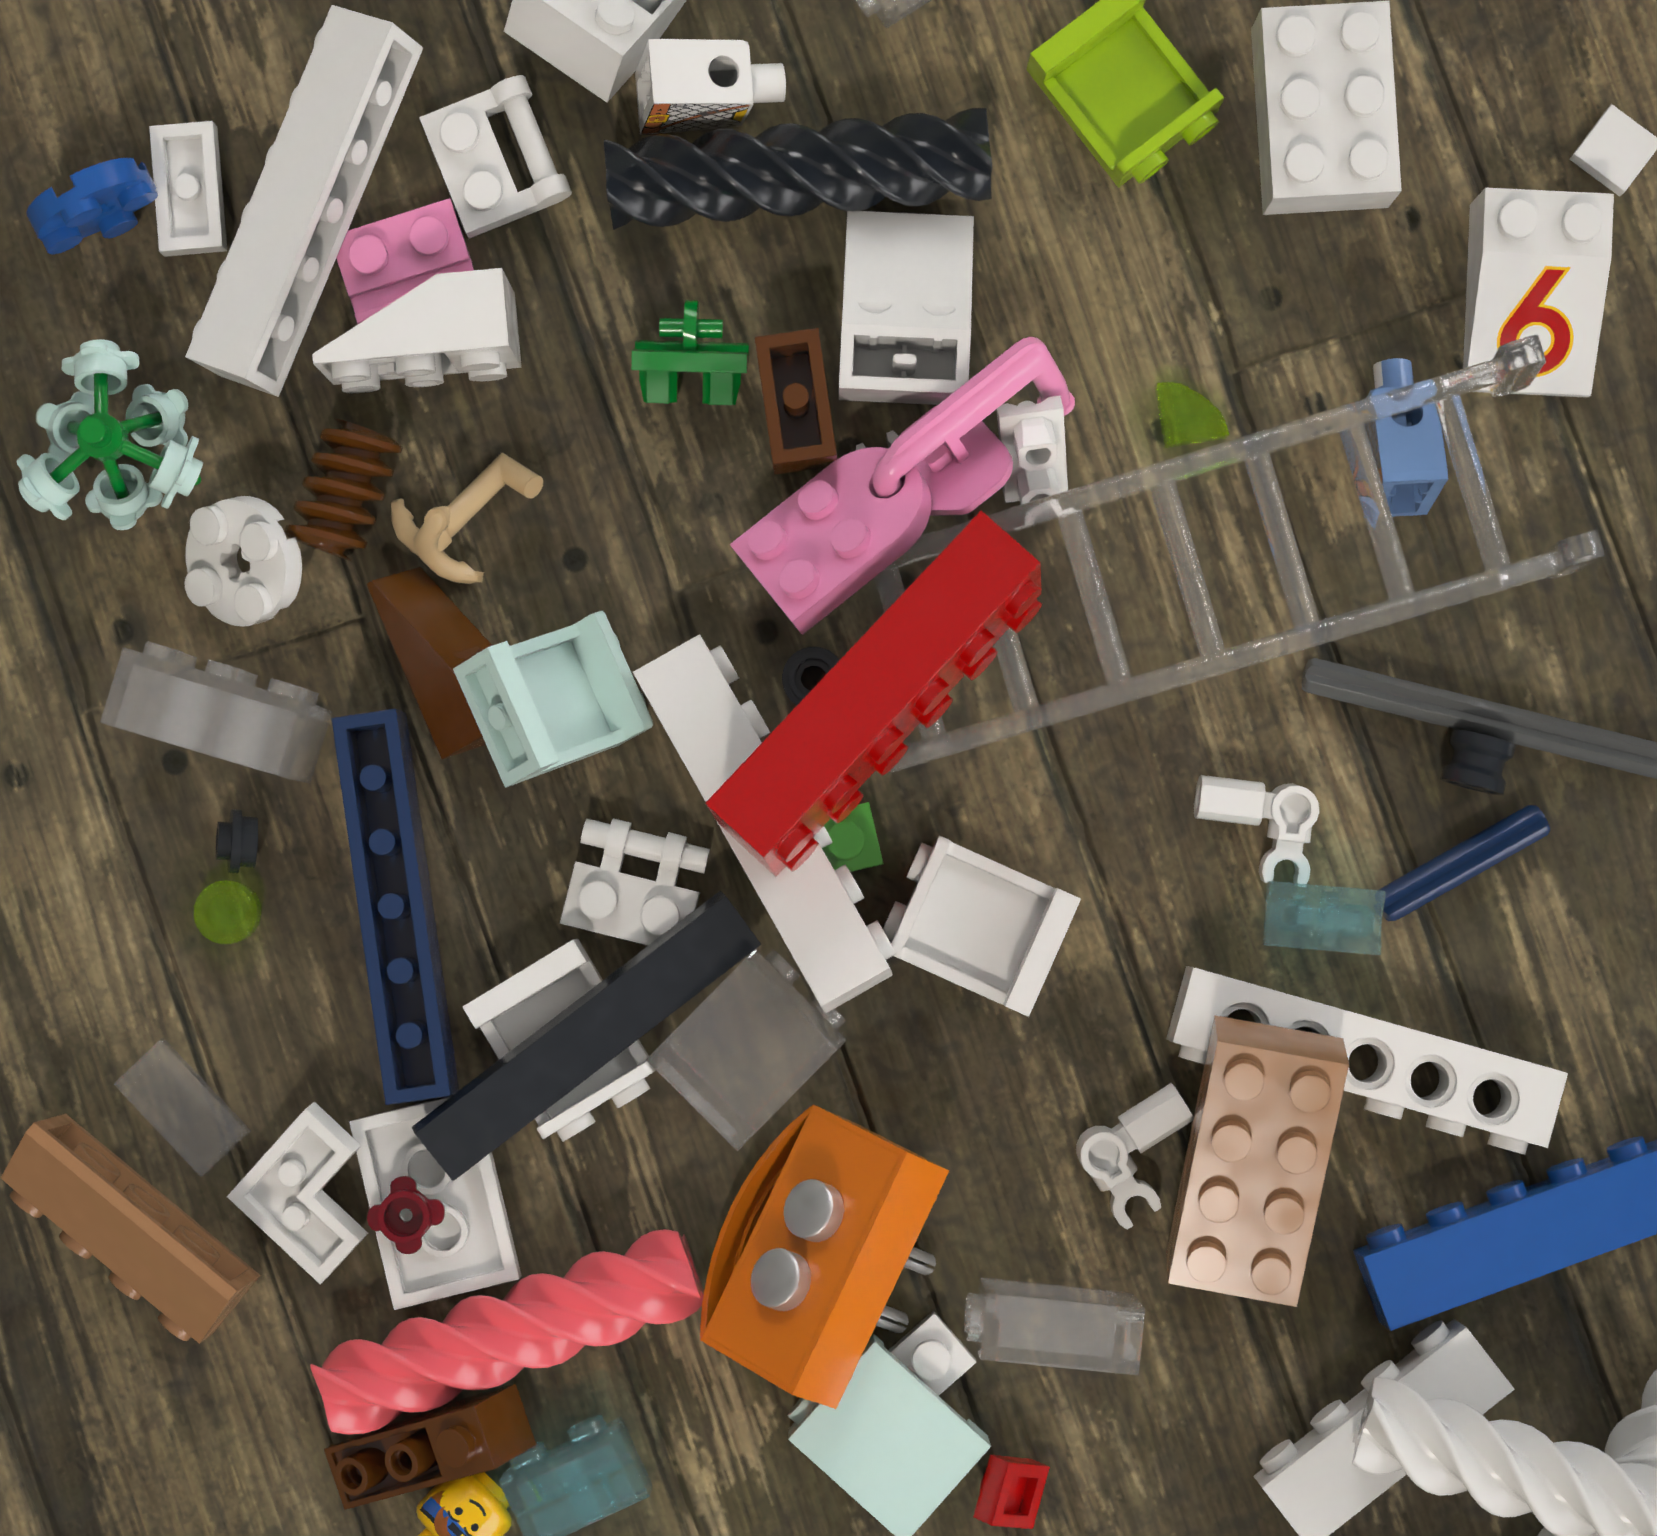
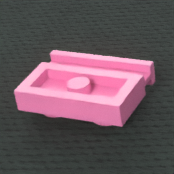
[337,198,474,324]

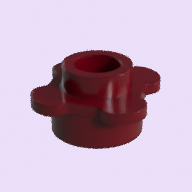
[367,1176,445,1254]

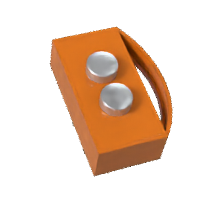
[700,1104,949,1409]

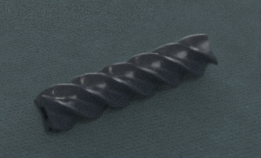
[604,108,992,230]

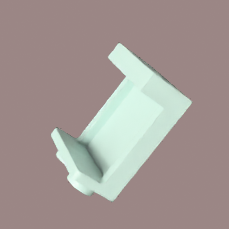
[453,611,653,788]
[787,1334,991,1536]

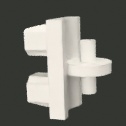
[997,396,1068,516]

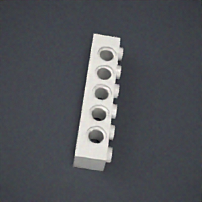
[1166,966,1568,1155]

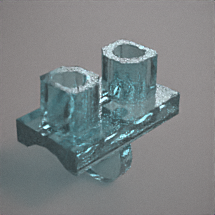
[1262,881,1386,955]

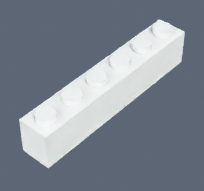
[185,5,423,397]
[633,634,896,1013]

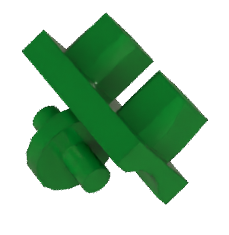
[631,300,749,405]

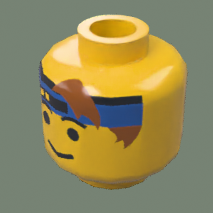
[416,1472,513,1536]

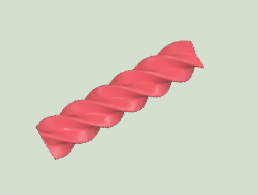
[310,1229,704,1435]

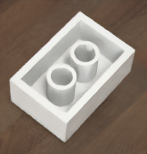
[1251,1,1402,215]

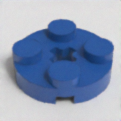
[26,158,158,254]

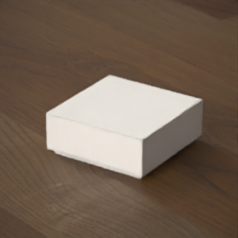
[1570,104,1657,197]

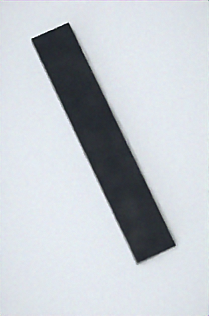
[412,890,762,1181]

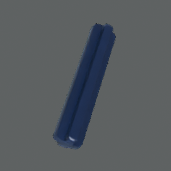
[1373,805,1551,921]

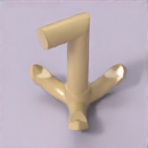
[391,452,543,584]

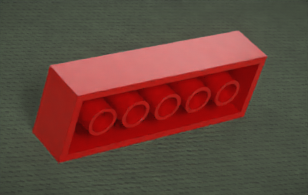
[705,510,1042,877]

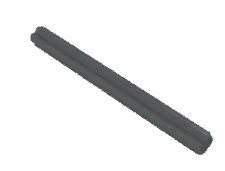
[1302,658,1657,779]

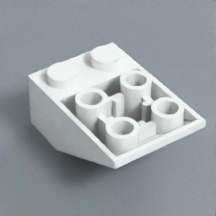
[504,0,686,102]
[839,211,974,405]
[312,268,522,393]

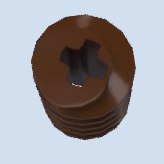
[284,419,403,561]

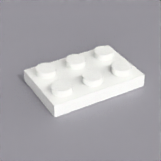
[349,1096,522,1310]

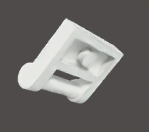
[419,75,572,239]

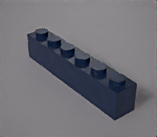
[331,709,459,1105]

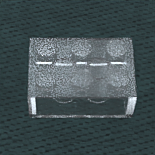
[100,641,332,784]

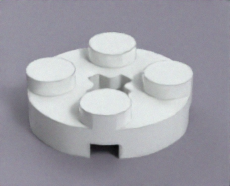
[184,496,302,627]

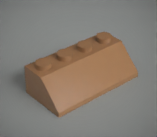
[1,1114,261,1344]

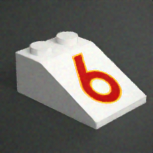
[1462,188,1614,397]

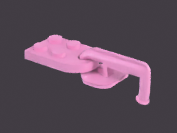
[730,337,1075,635]

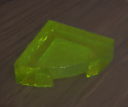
[1154,382,1230,448]

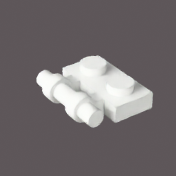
[560,818,710,946]

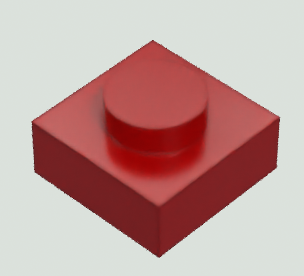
[973,1454,1050,1529]

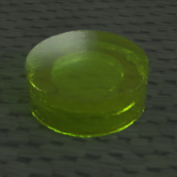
[194,880,261,944]

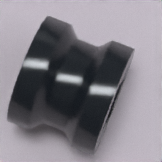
[1440,729,1516,795]

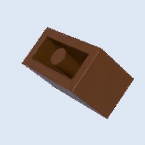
[755,328,837,475]

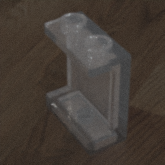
[646,948,847,1151]

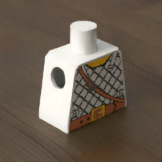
[635,39,786,135]

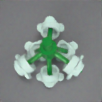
[17,339,203,530]

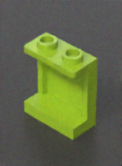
[1026,0,1224,188]

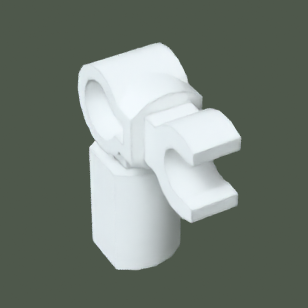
[1194,775,1319,887]
[1076,1083,1194,1230]

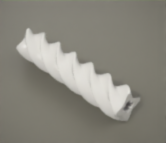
[1352,1377,1657,1536]

